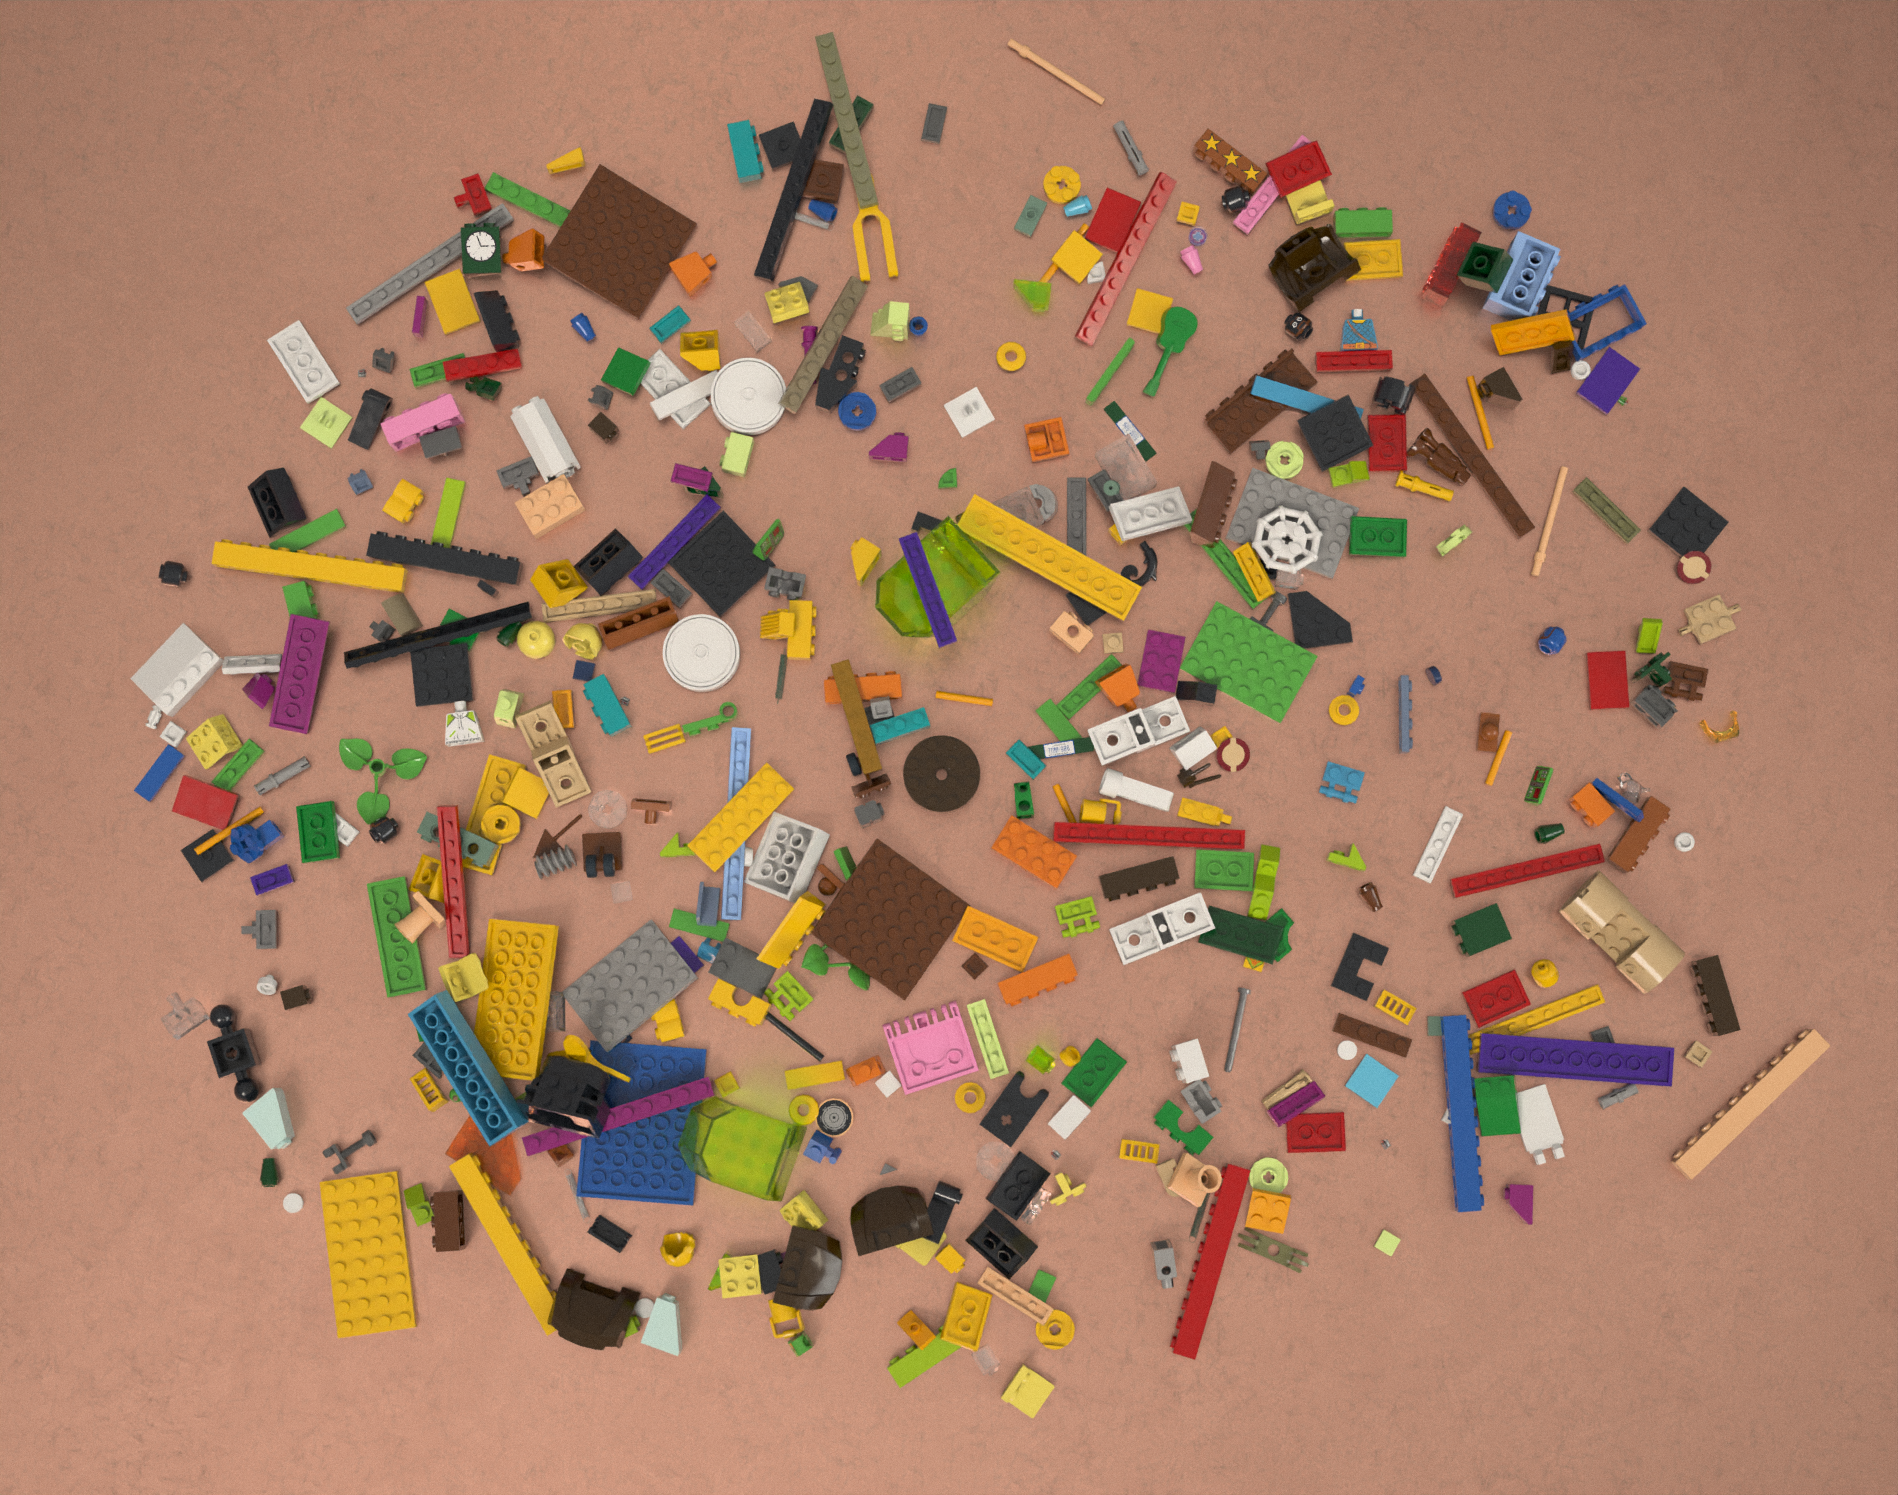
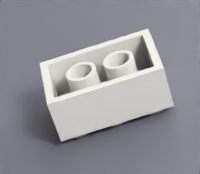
[1169,1039,1209,1083]

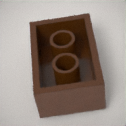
[430,1190,466,1252]

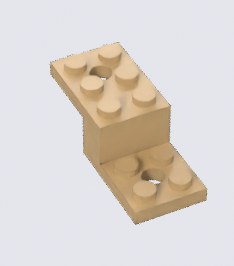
[515,701,591,808]

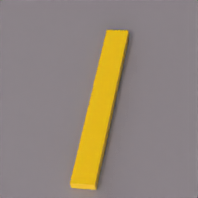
[1468,984,1605,1056]

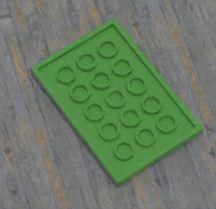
[1180,601,1318,723]

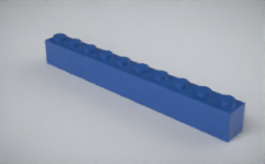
[1440,1015,1484,1212]

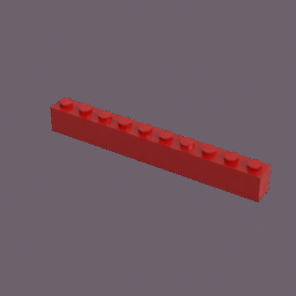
[1169,1163,1251,1360]

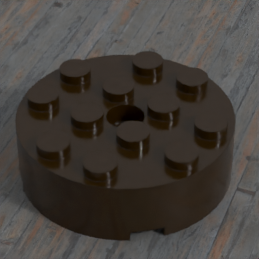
[903,735,980,814]

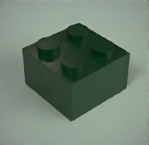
[1457,242,1513,293]

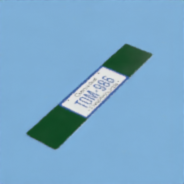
[1104,401,1157,462]
[1028,737,1094,759]

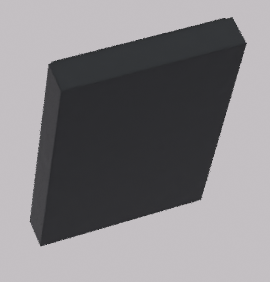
[985,1151,1051,1221]

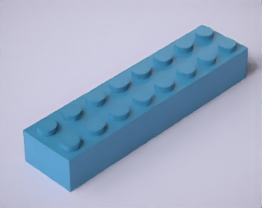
[408,990,529,1147]

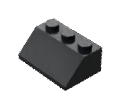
[473,290,520,352]
[247,467,307,538]
[573,528,643,596]
[965,1208,1038,1279]

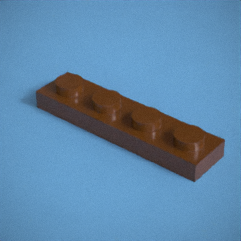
[1332,1013,1412,1058]

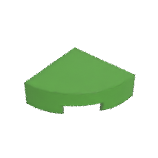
[938,468,957,489]

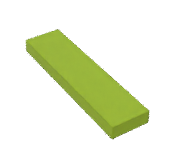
[431,477,466,548]

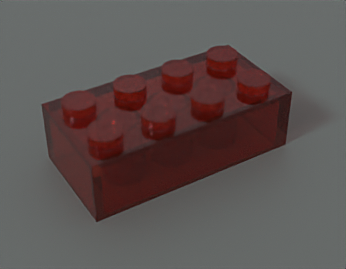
[1422,222,1482,308]

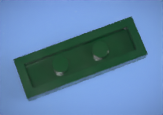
[829,95,874,153]

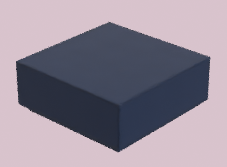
[572,660,596,682]

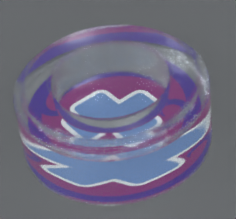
[1188,226,1208,246]

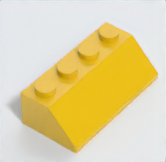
[756,891,826,969]

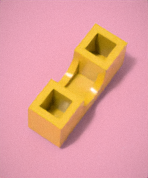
[708,978,772,1027]

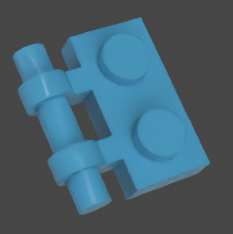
[1319,761,1365,804]

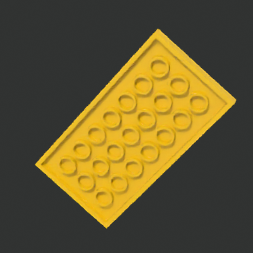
[474,919,559,1081]
[319,1171,417,1338]

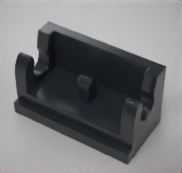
[587,1215,633,1253]

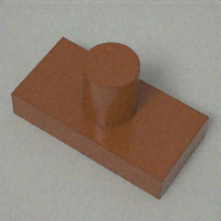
[631,798,672,824]

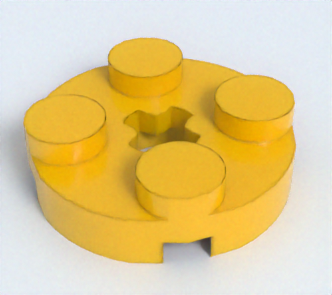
[1043,166,1081,204]
[481,805,521,844]
[1035,1309,1075,1350]

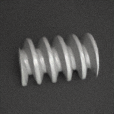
[534,844,577,879]

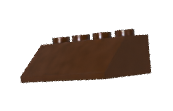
[1190,461,1238,548]

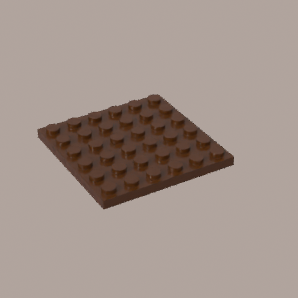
[542,164,697,320]
[810,838,971,1001]

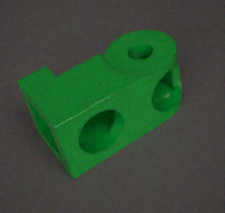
[1014,782,1034,820]

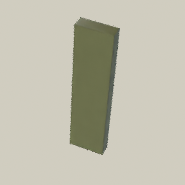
[1572,477,1641,544]

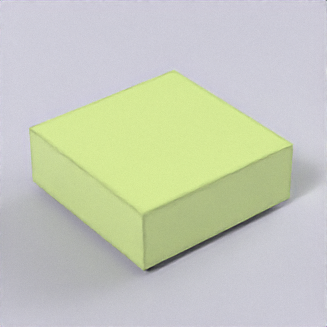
[1374,1229,1401,1256]

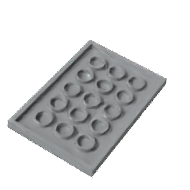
[1225,468,1359,579]
[561,919,698,1052]

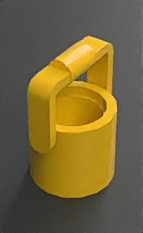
[1079,798,1122,825]
[768,1298,805,1339]

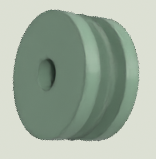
[1103,480,1120,496]

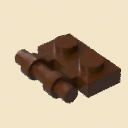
[1663,661,1708,701]

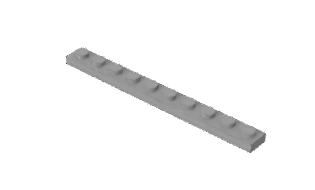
[346,203,514,325]

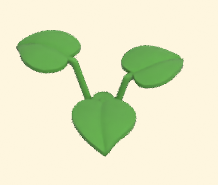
[339,738,427,825]
[801,944,870,991]

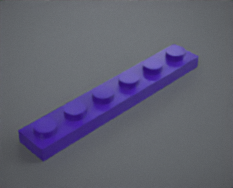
[628,494,721,590]
[899,532,957,648]

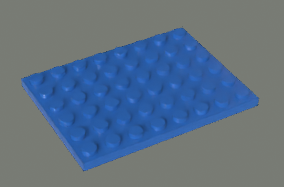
[576,1040,707,1206]

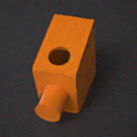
[502,228,545,271]
[669,251,717,297]
[1095,663,1140,712]
[845,1055,886,1087]

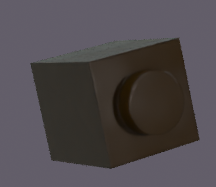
[588,412,619,444]
[280,985,313,1011]

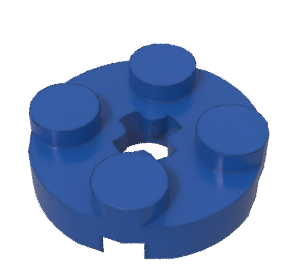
[1493,191,1532,230]
[838,392,876,431]
[230,824,264,863]

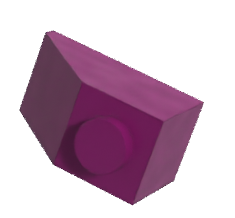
[869,432,909,462]
[242,673,275,709]
[1503,1184,1533,1225]

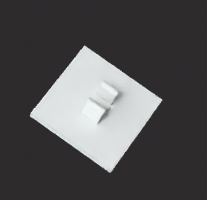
[944,387,995,438]

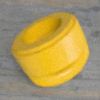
[1060,1046,1081,1067]

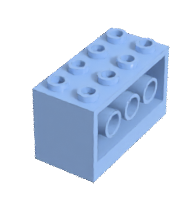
[1483,231,1561,321]

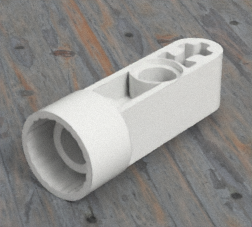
[1099,768,1174,812]

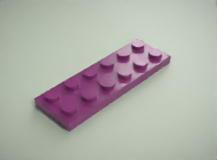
[269,614,330,734]

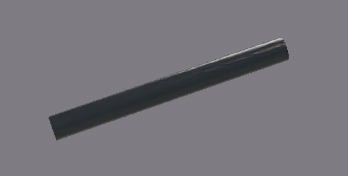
[765,1012,824,1062]

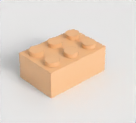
[515,474,585,539]

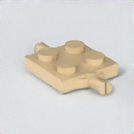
[1678,594,1741,645]

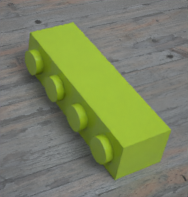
[887,1325,961,1388]

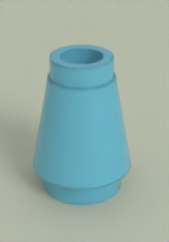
[1063,195,1092,217]

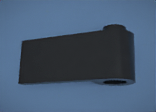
[348,388,393,450]
[923,1180,963,1244]

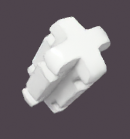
[146,705,162,729]

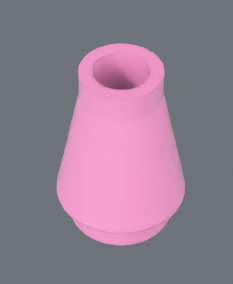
[1180,245,1204,275]

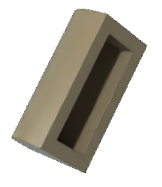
[381,594,423,636]

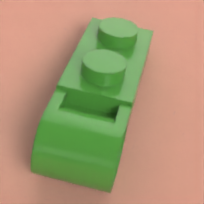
[682,702,738,737]

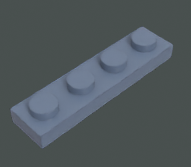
[1398,675,1413,754]

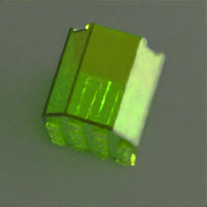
[875,516,1001,638]
[678,1096,807,1202]

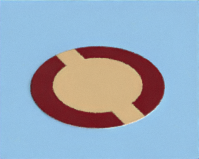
[1677,551,1712,584]
[1216,738,1250,772]

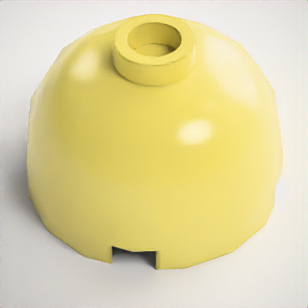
[517,621,556,659]
[563,623,602,660]

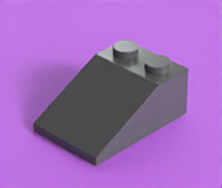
[708,937,777,999]

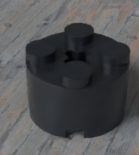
[1372,376,1416,415]

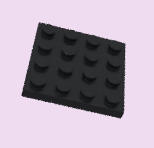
[668,510,776,618]

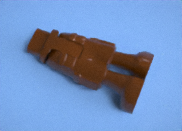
[1406,428,1471,486]

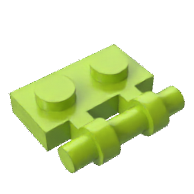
[1055,896,1100,938]
[764,971,814,1021]

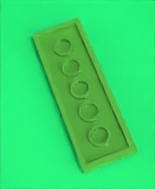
[367,876,427,998]

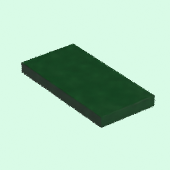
[1198,905,1284,965]

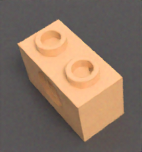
[1049,611,1094,655]

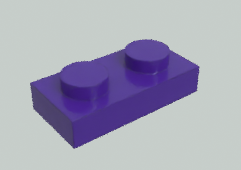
[250,864,294,896]

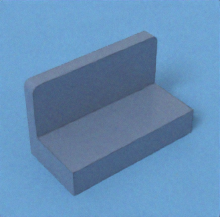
[696,882,720,927]

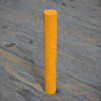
[935,691,993,706]
[1485,730,1512,786]
[1052,784,1077,823]

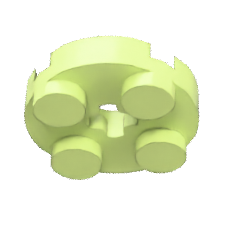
[1265,441,1304,480]
[1436,524,1472,557]
[1249,1157,1288,1193]

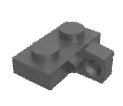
[496,456,539,497]
[241,910,277,949]

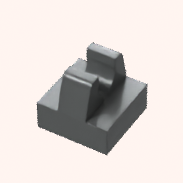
[372,348,394,373]
[588,385,613,410]
[1249,440,1271,459]
[369,620,396,642]

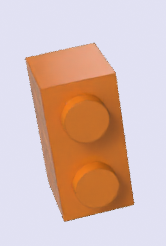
[1569,782,1615,828]

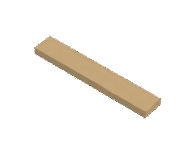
[541,589,657,623]

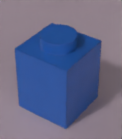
[256,820,285,850]

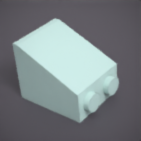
[242,1088,295,1150]
[641,1293,682,1356]

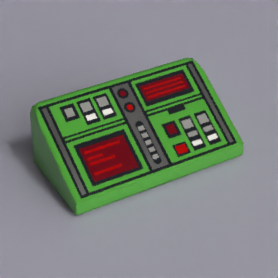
[753,519,784,560]
[1524,766,1553,806]

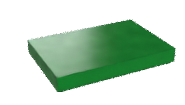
[1349,516,1407,557]
[296,801,340,863]
[1061,1038,1127,1108]

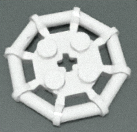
[1252,505,1323,574]

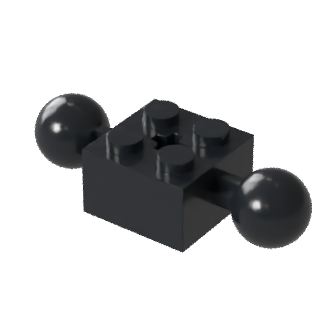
[207,1004,261,1103]

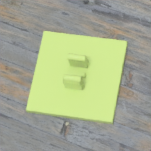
[300,397,353,449]

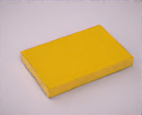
[1343,239,1403,281]
[425,268,481,335]
[940,1282,992,1352]

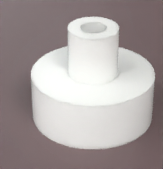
[257,974,278,995]

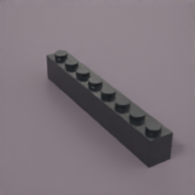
[366,531,523,586]

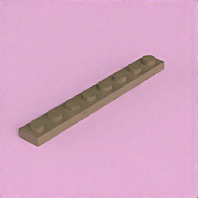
[778,276,868,414]

